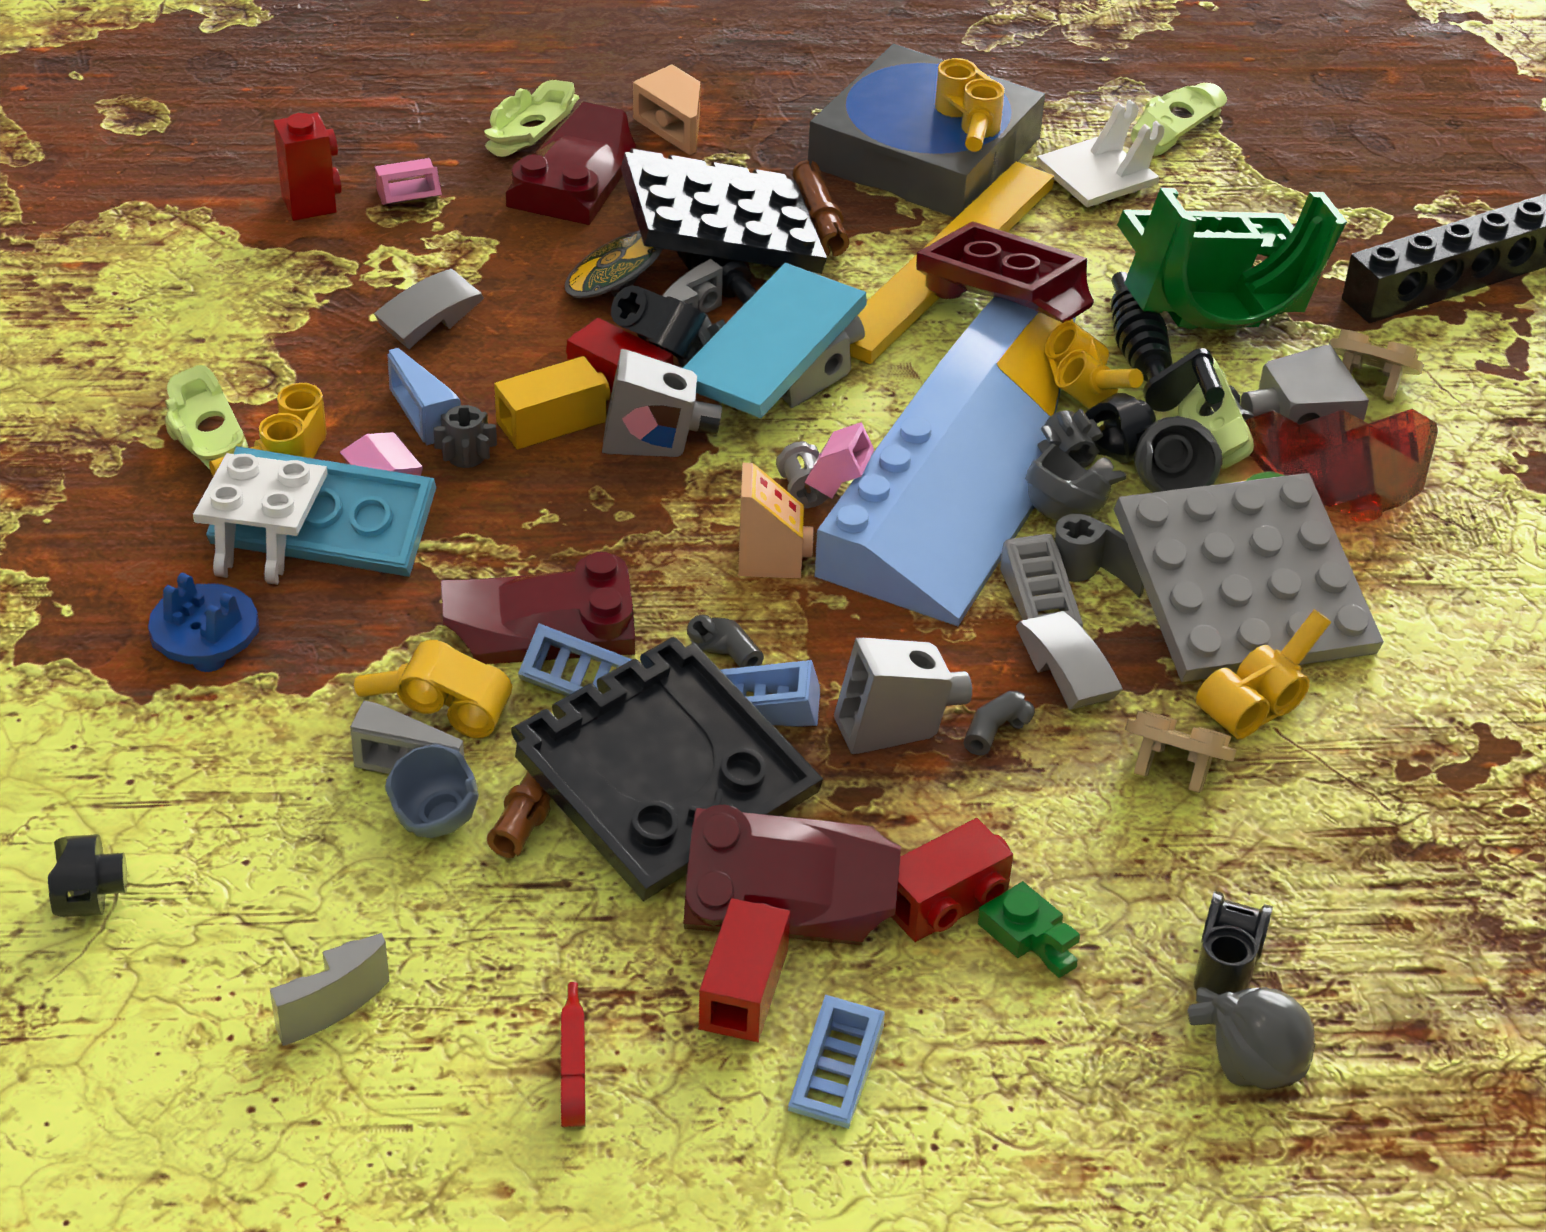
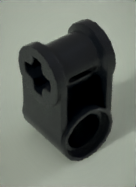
[611,285,707,360]
[1194,891,1273,995]

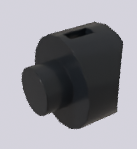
[1085,393,1156,463]
[48,834,127,917]

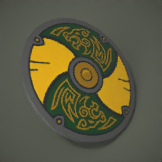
[565,231,663,298]

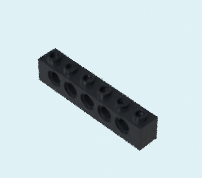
[1342,194,1546,324]

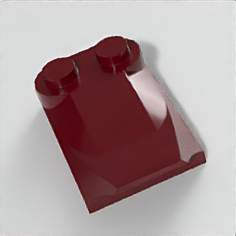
[506,101,636,225]
[916,221,1094,323]
[441,552,635,664]
[683,804,901,945]

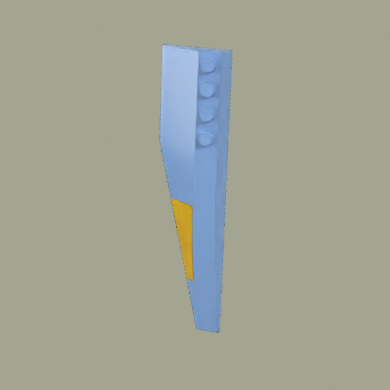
[815,297,1076,626]

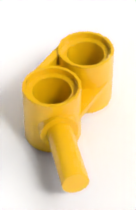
[935,58,1004,152]
[1045,321,1143,409]
[209,383,327,477]
[1196,609,1331,739]
[354,640,513,738]

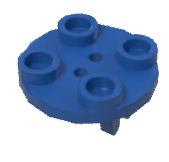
[148,573,259,672]

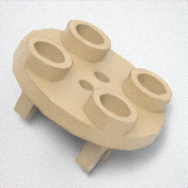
[1329,329,1424,402]
[1125,711,1237,793]

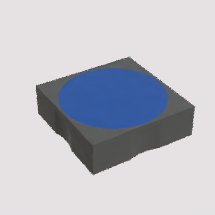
[808,44,1045,218]

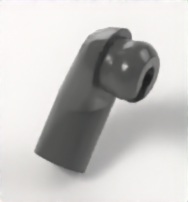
[687,614,764,667]
[963,691,1035,755]

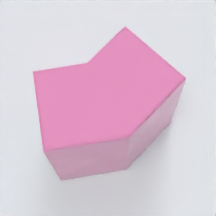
[375,158,442,205]
[804,422,874,499]
[340,432,423,476]

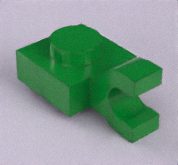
[978,881,1080,978]

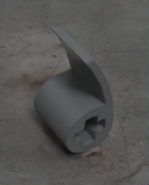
[1054,514,1144,598]

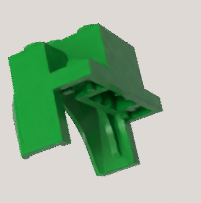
[1117,188,1347,330]

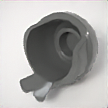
[1134,416,1222,492]
[1025,444,1126,521]
[1188,987,1316,1090]

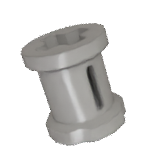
[776,441,829,508]

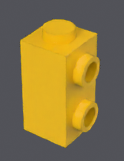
[494,356,610,449]

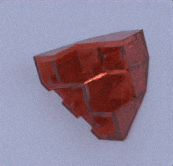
[1245,409,1438,522]

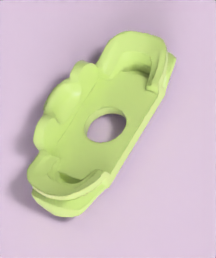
[484,80,579,157]
[1131,83,1227,156]
[1178,358,1254,469]
[165,365,248,469]

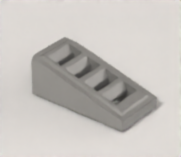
[1000,534,1083,628]
[350,700,464,774]

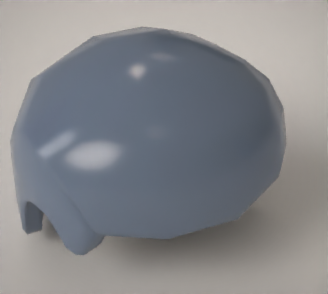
[385,744,479,838]

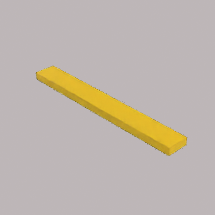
[850,161,1054,364]

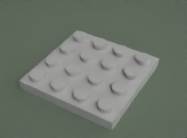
[1114,473,1384,682]

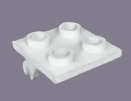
[1036,100,1164,207]
[193,453,327,585]

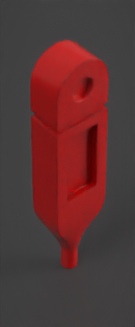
[561,982,586,1127]

